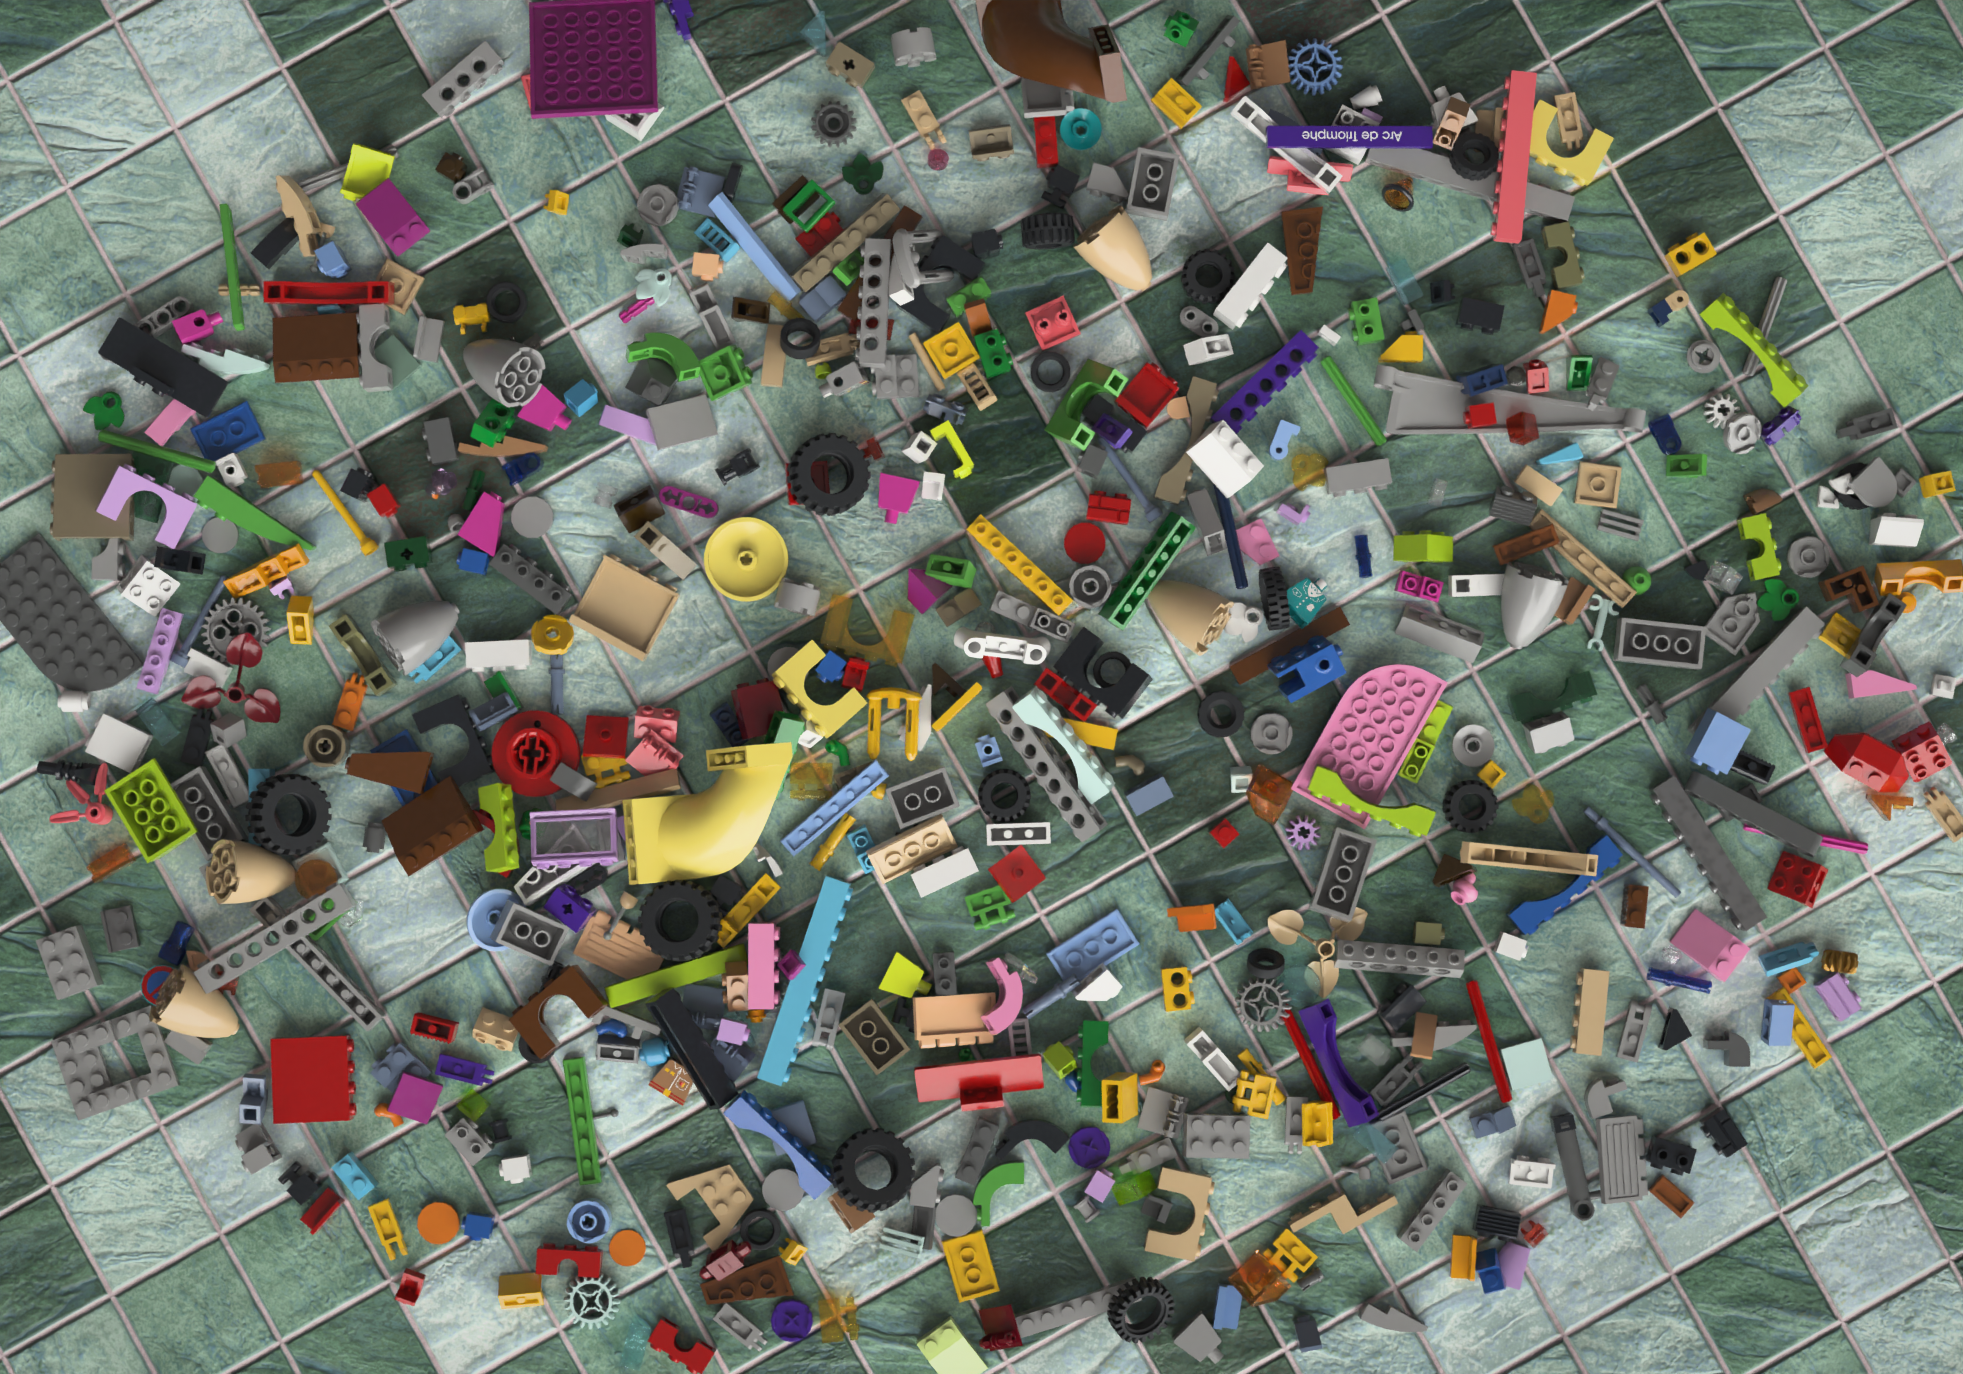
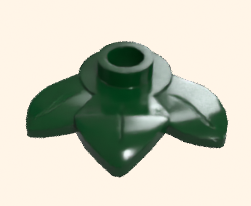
[842,153,884,195]

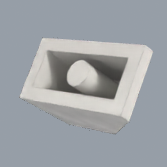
[1183,334,1234,365]
[1071,963,1122,1001]

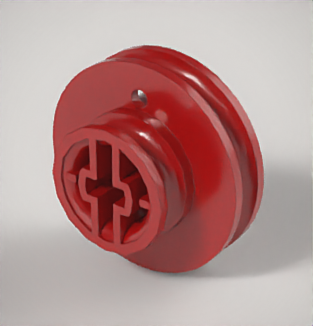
[492,710,581,797]

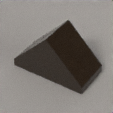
[1433,854,1477,887]

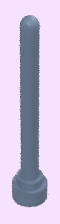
[1097,436,1163,523]
[170,575,228,668]

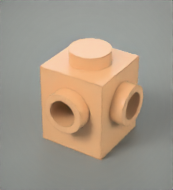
[692,252,724,281]

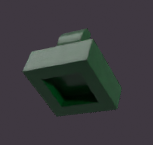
[617,223,644,248]

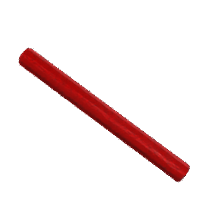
[1466,980,1512,1103]
[1282,1003,1341,1120]

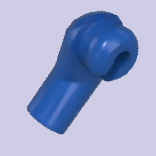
[595,1019,628,1038]
[1065,1070,1081,1092]

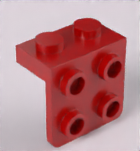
[1891,721,1952,782]

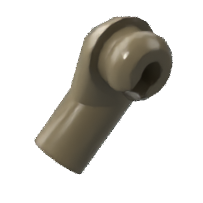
[1115,755,1145,775]

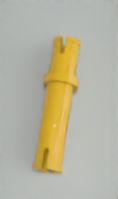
[809,813,856,871]
[1237,1048,1287,1106]

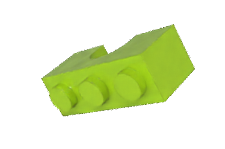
[1736,513,1781,581]

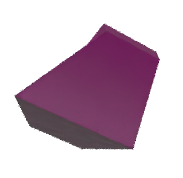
[908,568,953,615]

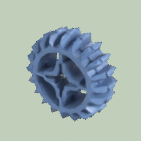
[1288,38,1343,96]

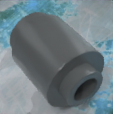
[363,822,386,853]

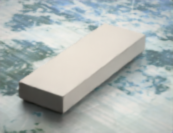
[205,745,249,808]

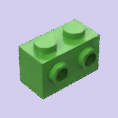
[1348,297,1385,346]

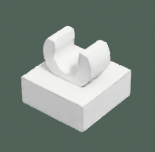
[1930,674,1956,699]

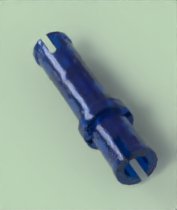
[1646,967,1712,994]

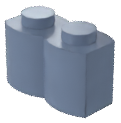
[798,275,847,324]

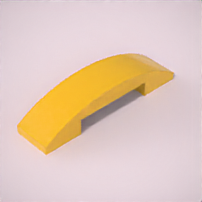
[1043,718,1118,750]
[717,873,781,948]

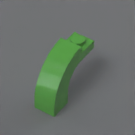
[625,332,700,382]
[973,1160,1024,1226]

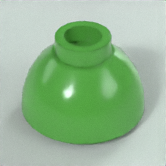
[1622,566,1651,595]

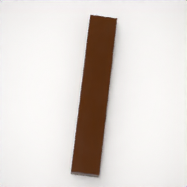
[837,205,923,322]
[1229,607,1350,685]

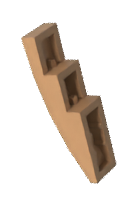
[458,436,548,457]

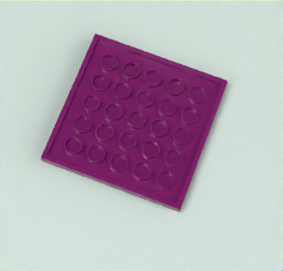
[529,0,658,119]

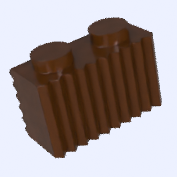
[1620,884,1649,929]

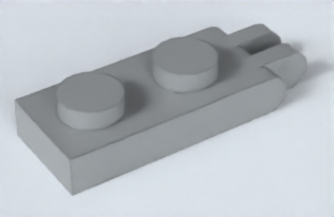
[1284,1096,1308,1154]
[713,1303,768,1352]

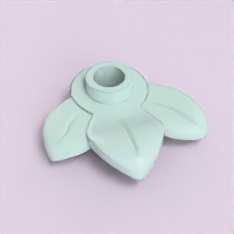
[635,268,672,307]

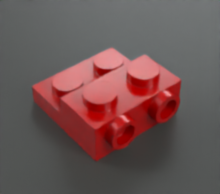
[795,211,844,257]

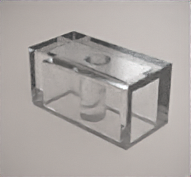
[1426,478,1448,508]

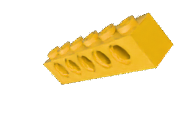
[966,514,1073,616]

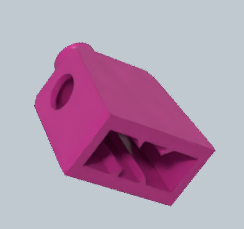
[172,309,223,346]
[518,385,572,431]
[878,473,920,524]

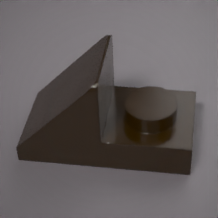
[731,297,770,324]
[932,663,966,697]

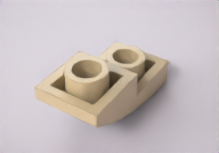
[1514,464,1563,506]

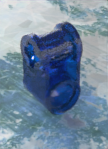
[1648,413,1682,455]
[501,453,544,486]

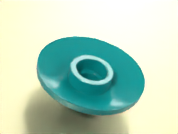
[1060,108,1102,150]

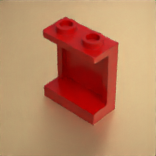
[1114,362,1179,429]

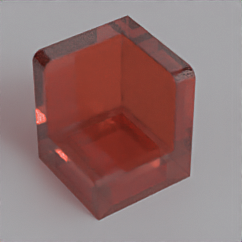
[1506,411,1539,446]

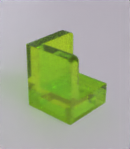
[456,1089,491,1122]

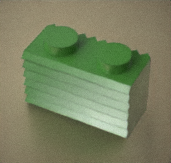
[946,276,991,318]

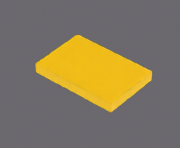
[931,682,982,732]
[941,1229,1000,1303]

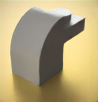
[1584,1077,1627,1119]

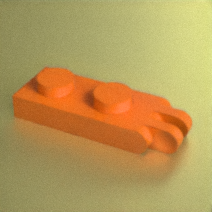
[332,672,368,731]

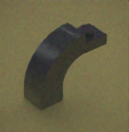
[995,1119,1070,1161]

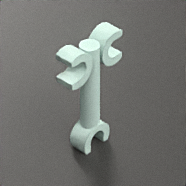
[1586,594,1619,651]

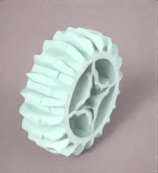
[563,1273,621,1329]

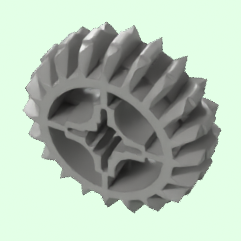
[1235,977,1292,1032]

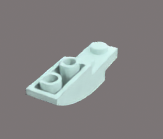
[181,342,270,375]

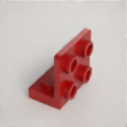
[1767,851,1828,908]

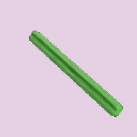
[98,430,216,473]

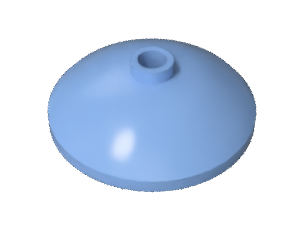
[466,888,526,951]

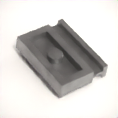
[100,905,141,953]

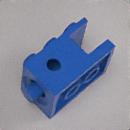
[1267,635,1347,703]

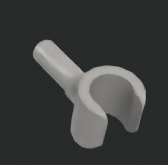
[1341,1166,1371,1180]

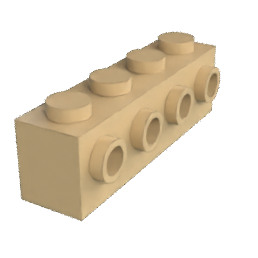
[1570,968,1610,1056]

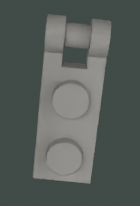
[812,988,846,1050]
[1616,1000,1652,1063]

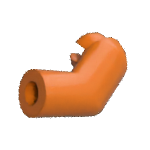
[374,1103,404,1128]

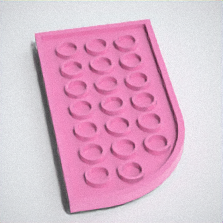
[1291,664,1448,830]

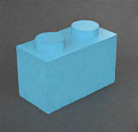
[331,1152,379,1200]

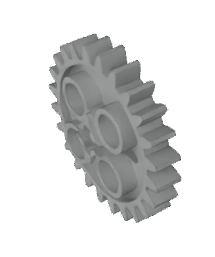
[201,598,271,666]

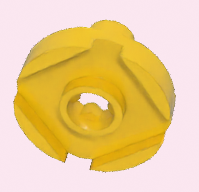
[531,615,574,655]

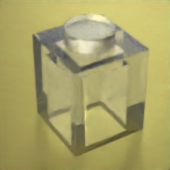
[1705,560,1743,595]
[1356,1032,1391,1067]

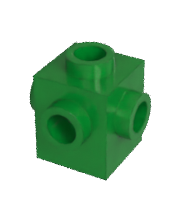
[1163,10,1199,47]

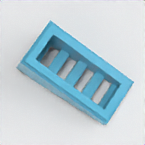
[694,217,740,262]
[1535,442,1583,465]

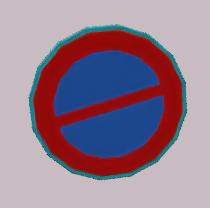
[140,965,175,1006]

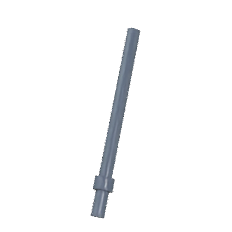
[1583,806,1681,898]

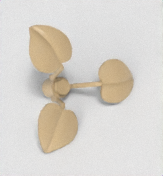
[1267,907,1368,998]

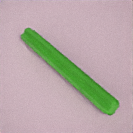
[1321,356,1387,446]

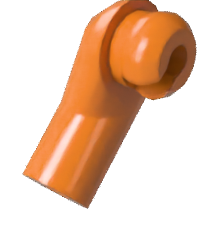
[1138,1060,1165,1086]

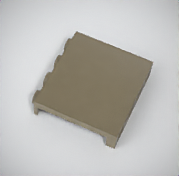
[50,454,136,541]

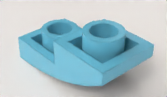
[846,824,875,874]

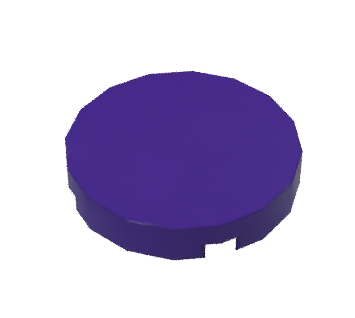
[1068,1126,1111,1169]
[771,1299,813,1342]

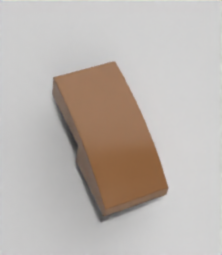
[1410,1012,1437,1059]

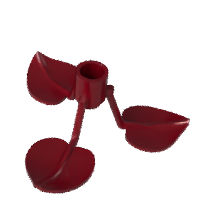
[181,632,281,723]

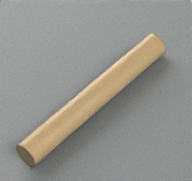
[908,332,945,392]

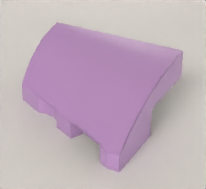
[1478,1242,1531,1290]

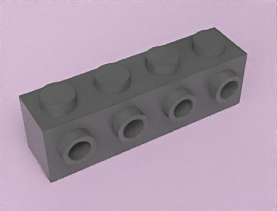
[489,544,574,615]

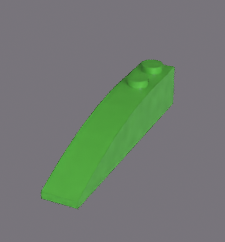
[194,475,316,550]

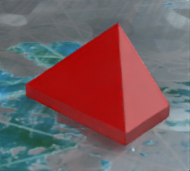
[1223,56,1250,102]

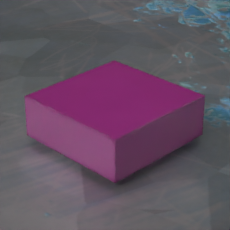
[777,949,806,980]

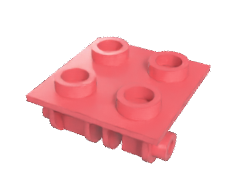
[625,730,684,776]

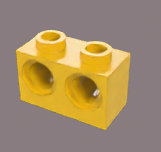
[1664,232,1717,278]
[1161,966,1195,1012]

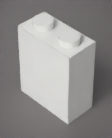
[85,713,154,773]

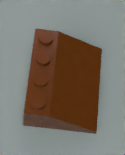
[272,312,362,383]
[381,776,485,877]

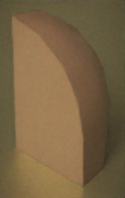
[1743,488,1782,514]

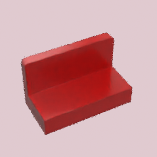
[300,1187,345,1235]

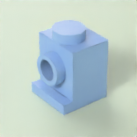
[975,734,1003,767]

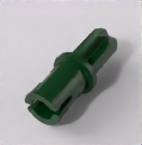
[461,469,485,511]

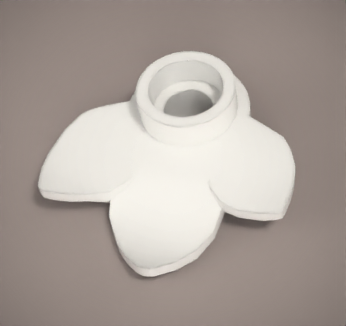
[1225,603,1263,643]

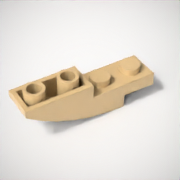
[276,175,322,257]

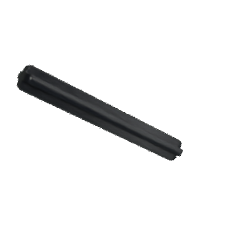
[1377,1062,1471,1121]

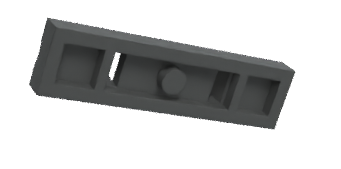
[1175,15,1240,86]

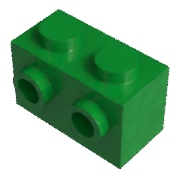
[974,329,1013,378]

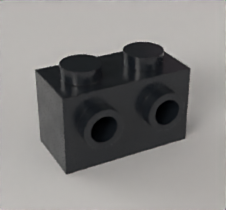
[1645,1136,1697,1176]

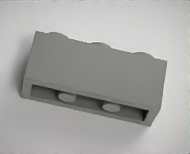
[1324,458,1392,497]

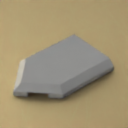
[1704,592,1760,655]

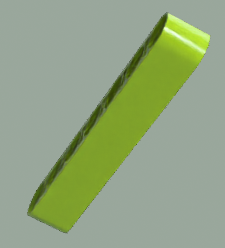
[604,943,748,1008]

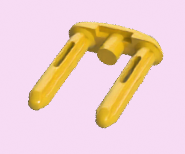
[866,687,922,761]

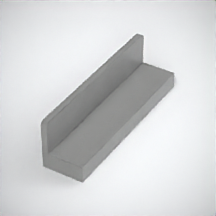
[1395,603,1485,663]

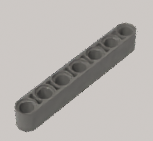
[1683,771,1823,857]

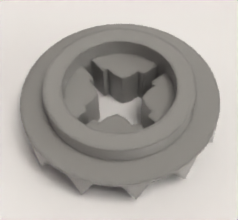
[1686,340,1720,374]

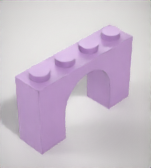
[95,464,197,549]

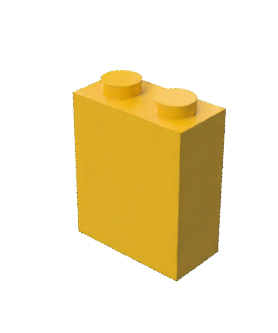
[1102,1072,1138,1123]

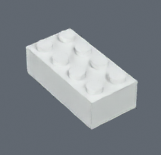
[1213,243,1287,330]

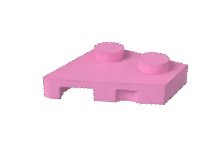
[1236,518,1279,565]

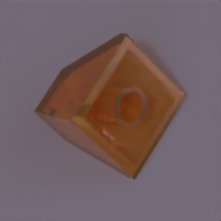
[1245,764,1293,826]
[1228,1250,1292,1307]

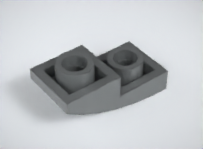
[550,762,597,802]

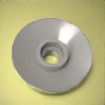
[1452,725,1494,767]

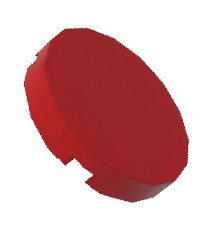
[1064,523,1106,564]

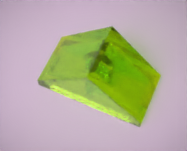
[1111,1169,1157,1206]

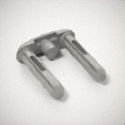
[893,228,954,288]

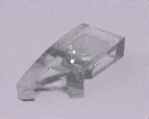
[1002,952,1038,984]

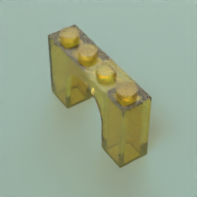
[820,594,915,667]

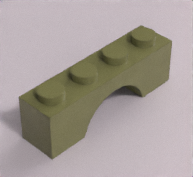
[329,614,398,696]

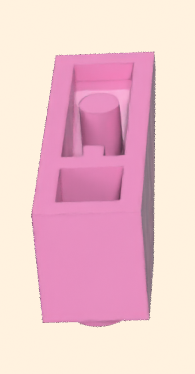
[1845,670,1917,699]

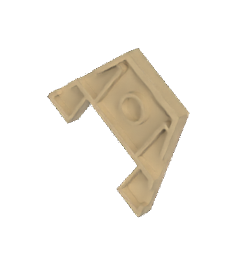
[666,1164,754,1251]

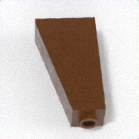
[345,752,434,794]

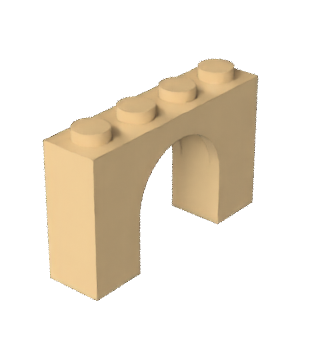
[1144,1165,1215,1261]

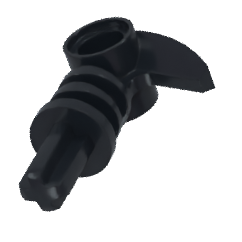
[37,759,100,786]

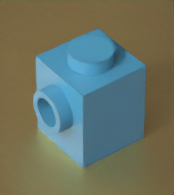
[564,379,598,417]

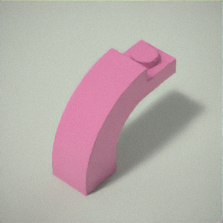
[980,957,1023,1034]

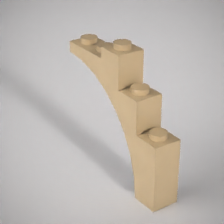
[1460,841,1598,876]

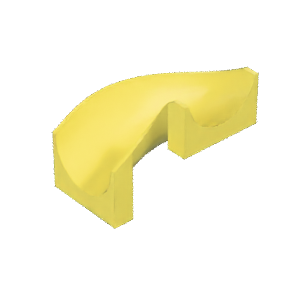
[622,742,793,885]

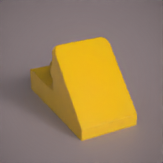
[1919,471,1956,498]

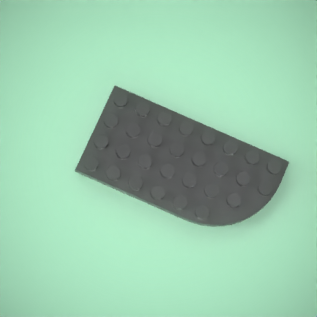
[0,533,144,692]

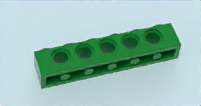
[1098,512,1196,631]

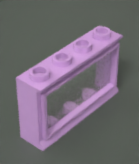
[530,808,618,869]

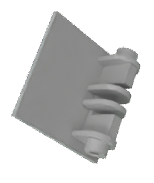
[1137,1087,1189,1139]

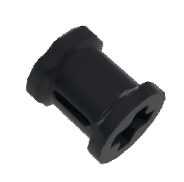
[489,1118,512,1143]

